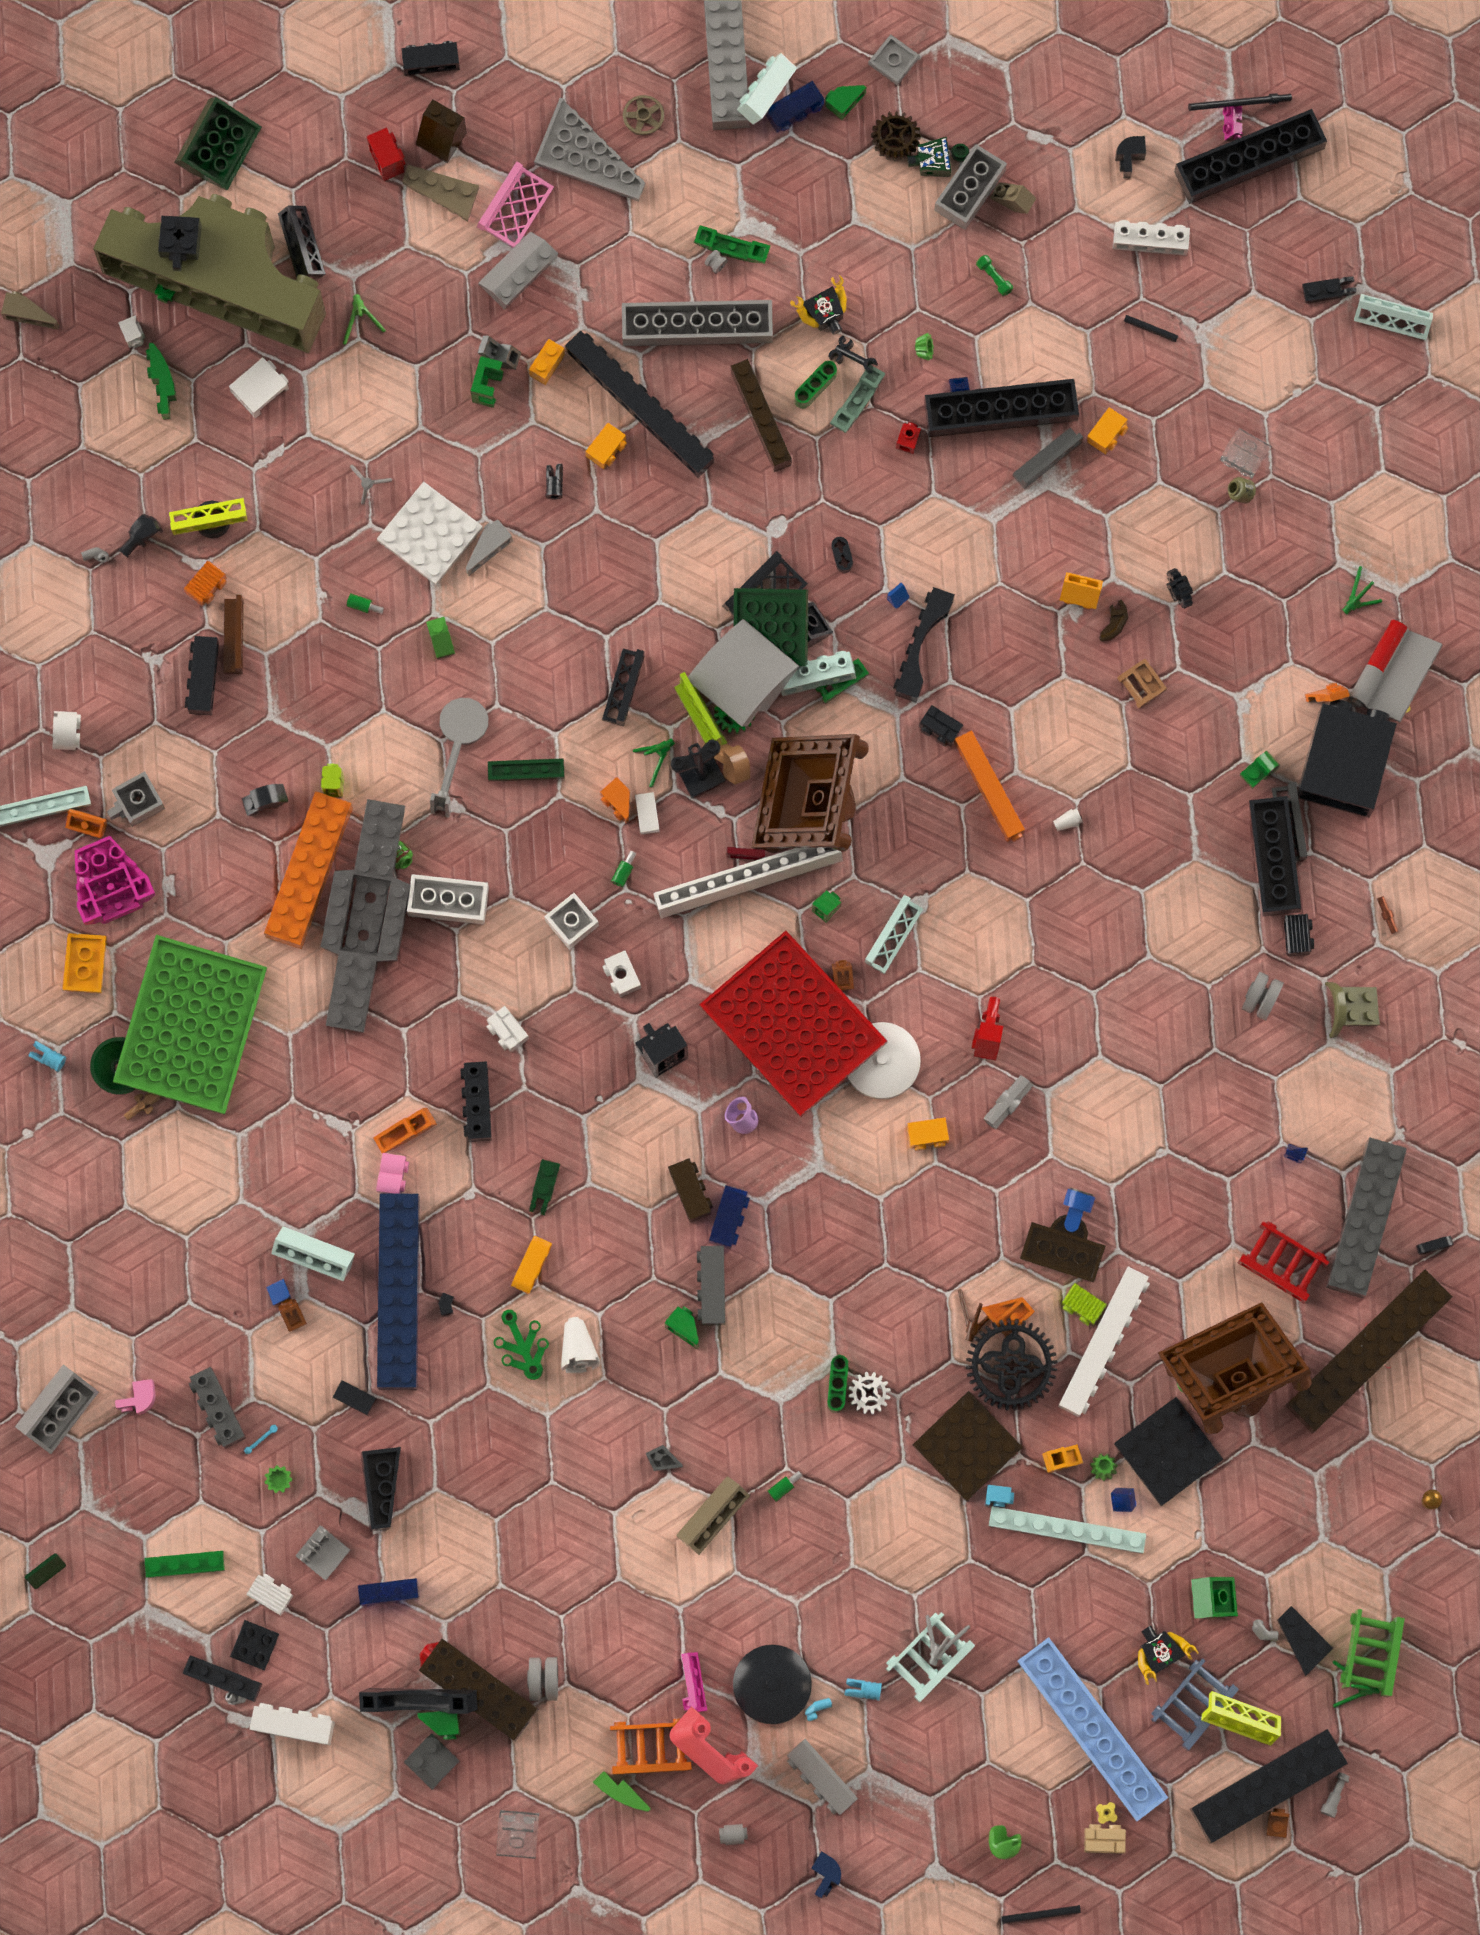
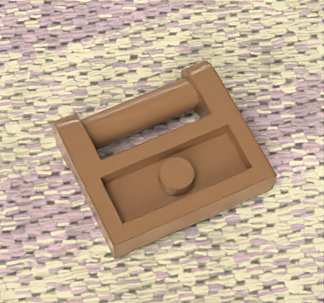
[1117,659,1167,709]

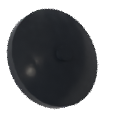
[733,1645,812,1724]

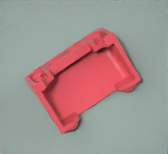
[669,1706,758,1785]

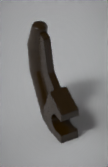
[1099,599,1128,642]

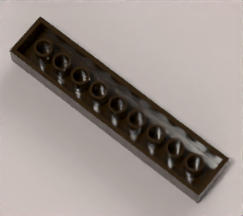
[1285,1269,1453,1434]

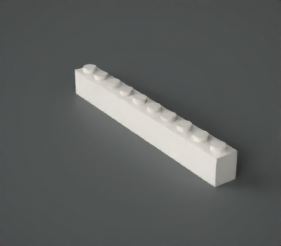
[653,847,843,918]

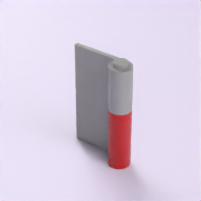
[1349,620,1443,722]

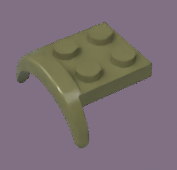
[1325,982,1380,1038]

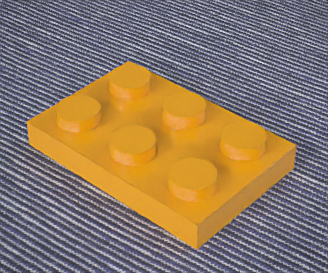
[62,933,107,994]

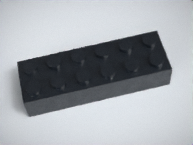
[1249,796,1301,916]

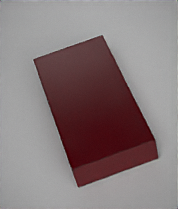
[727,847,765,861]

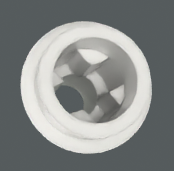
[1053,808,1083,831]

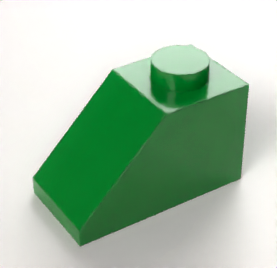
[825,85,867,120]
[812,890,841,923]

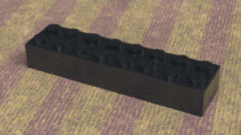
[1174,109,1327,204]
[924,379,1079,437]
[1190,1729,1348,1844]

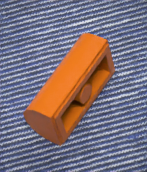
[65,809,108,839]

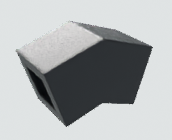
[438,1293,455,1317]

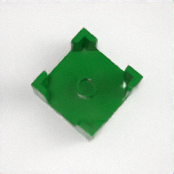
[470,356,504,408]

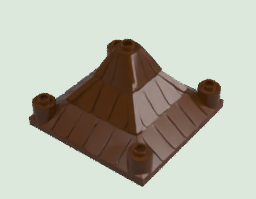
[751,734,869,854]
[1158,1302,1312,1434]

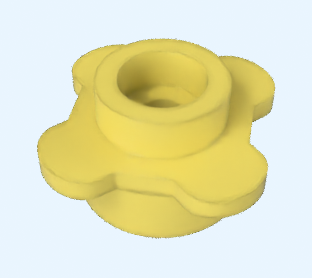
[1096,1802,1117,1824]

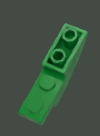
[146,343,177,420]

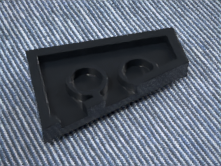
[1277,1606,1333,1676]

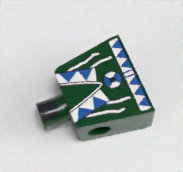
[907,137,951,177]

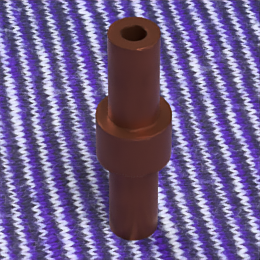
[1377,896,1398,934]

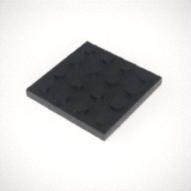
[1114,1397,1223,1506]

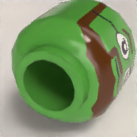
[395,841,413,869]

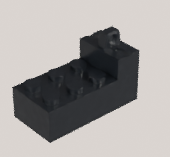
[635,1023,688,1078]

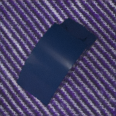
[811,1851,841,1898]

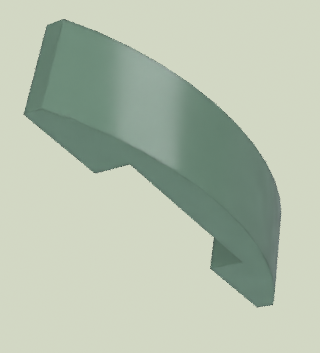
[830,365,885,433]

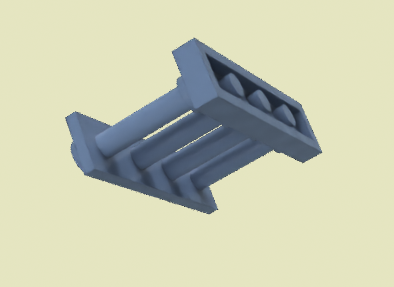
[1151,1658,1239,1751]

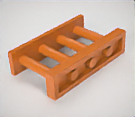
[610,1718,692,1775]

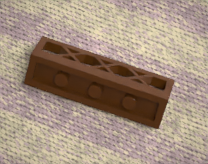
[223,595,244,674]

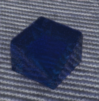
[1284,1144,1308,1163]
[1111,1488,1136,1512]

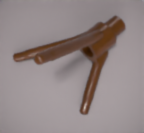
[958,1289,989,1342]

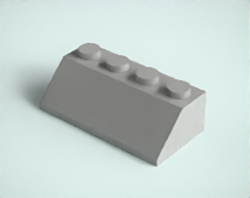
[478,232,558,310]
[15,1365,99,1454]
[787,1739,858,1816]

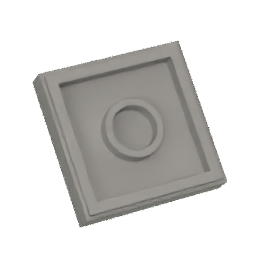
[868,34,920,86]

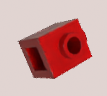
[896,422,921,454]

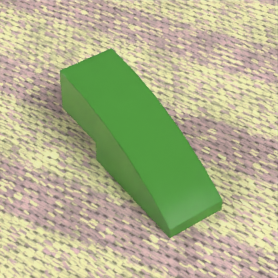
[593,1771,651,1812]

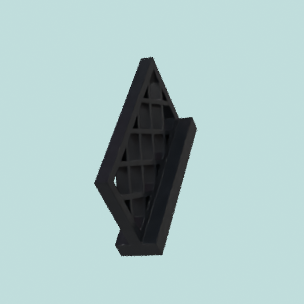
[722,551,808,616]

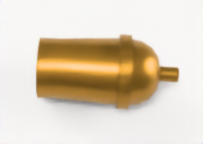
[1421,1490,1442,1509]

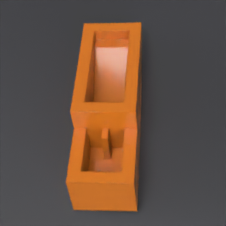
[373,1108,437,1154]

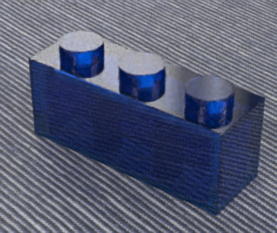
[765,80,824,133]
[709,1185,750,1249]
[358,1578,420,1606]

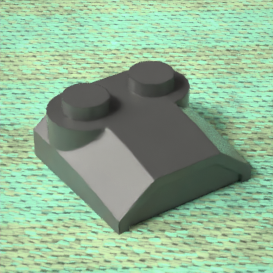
[404,1733,460,1790]

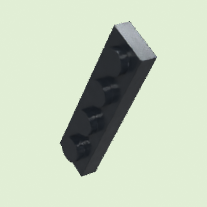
[182,1655,262,1702]

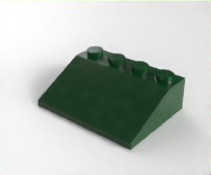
[174,97,262,190]

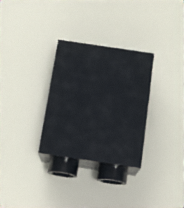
[1297,699,1397,818]

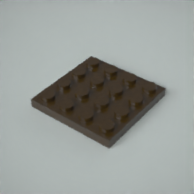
[912,1391,1023,1502]

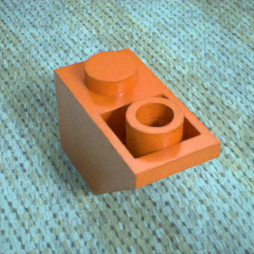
[600,777,630,823]

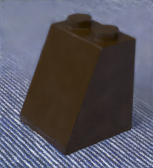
[416,99,467,163]

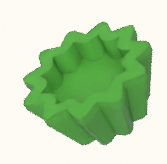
[915,333,934,360]
[1090,1454,1118,1481]
[264,1465,293,1493]

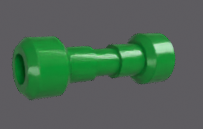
[976,255,1013,296]

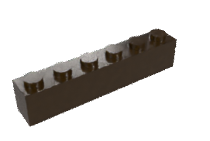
[731,359,792,472]

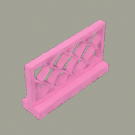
[477,161,554,248]

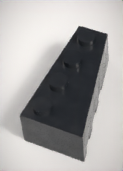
[361,1447,401,1532]

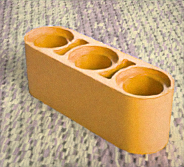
[511,1235,552,1294]

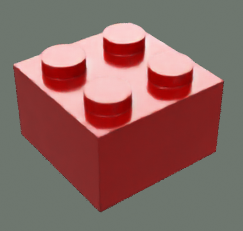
[366,127,406,181]

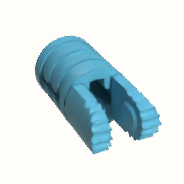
[29,1041,66,1072]
[844,1678,882,1701]

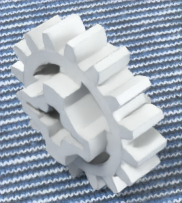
[848,1372,891,1415]

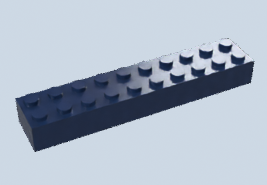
[377,1194,420,1390]

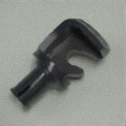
[118,514,163,558]

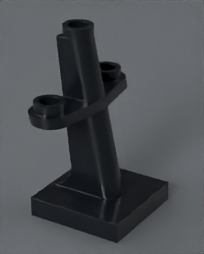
[671,740,726,799]

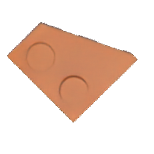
[1305,683,1349,702]
[981,1297,1035,1337]

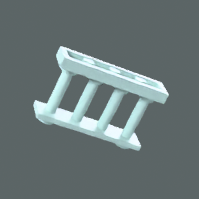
[886,1612,975,1703]

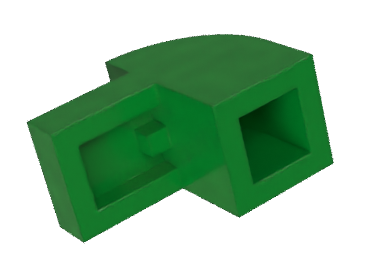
[1240,751,1280,789]

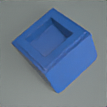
[887,583,909,609]
[266,1279,291,1306]

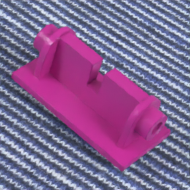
[1223,106,1243,140]

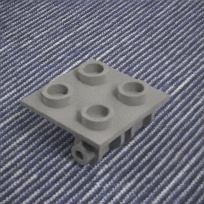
[296,1525,350,1581]

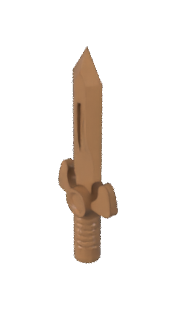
[123,1093,162,1121]

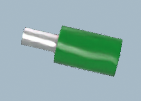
[346,593,384,614]
[611,851,636,888]
[767,1471,803,1502]

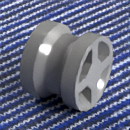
[704,250,728,274]

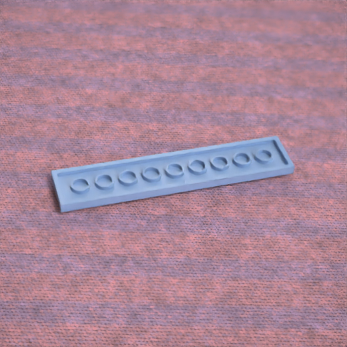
[1017,1637,1168,1822]

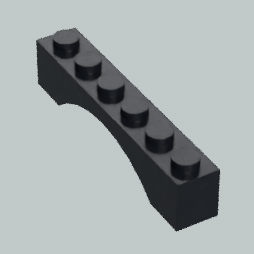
[893,587,955,703]
[359,1688,478,1714]

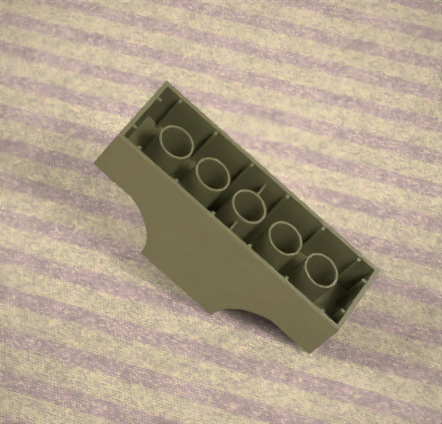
[93,194,326,354]

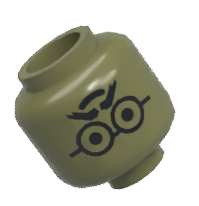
[1228,477,1256,504]

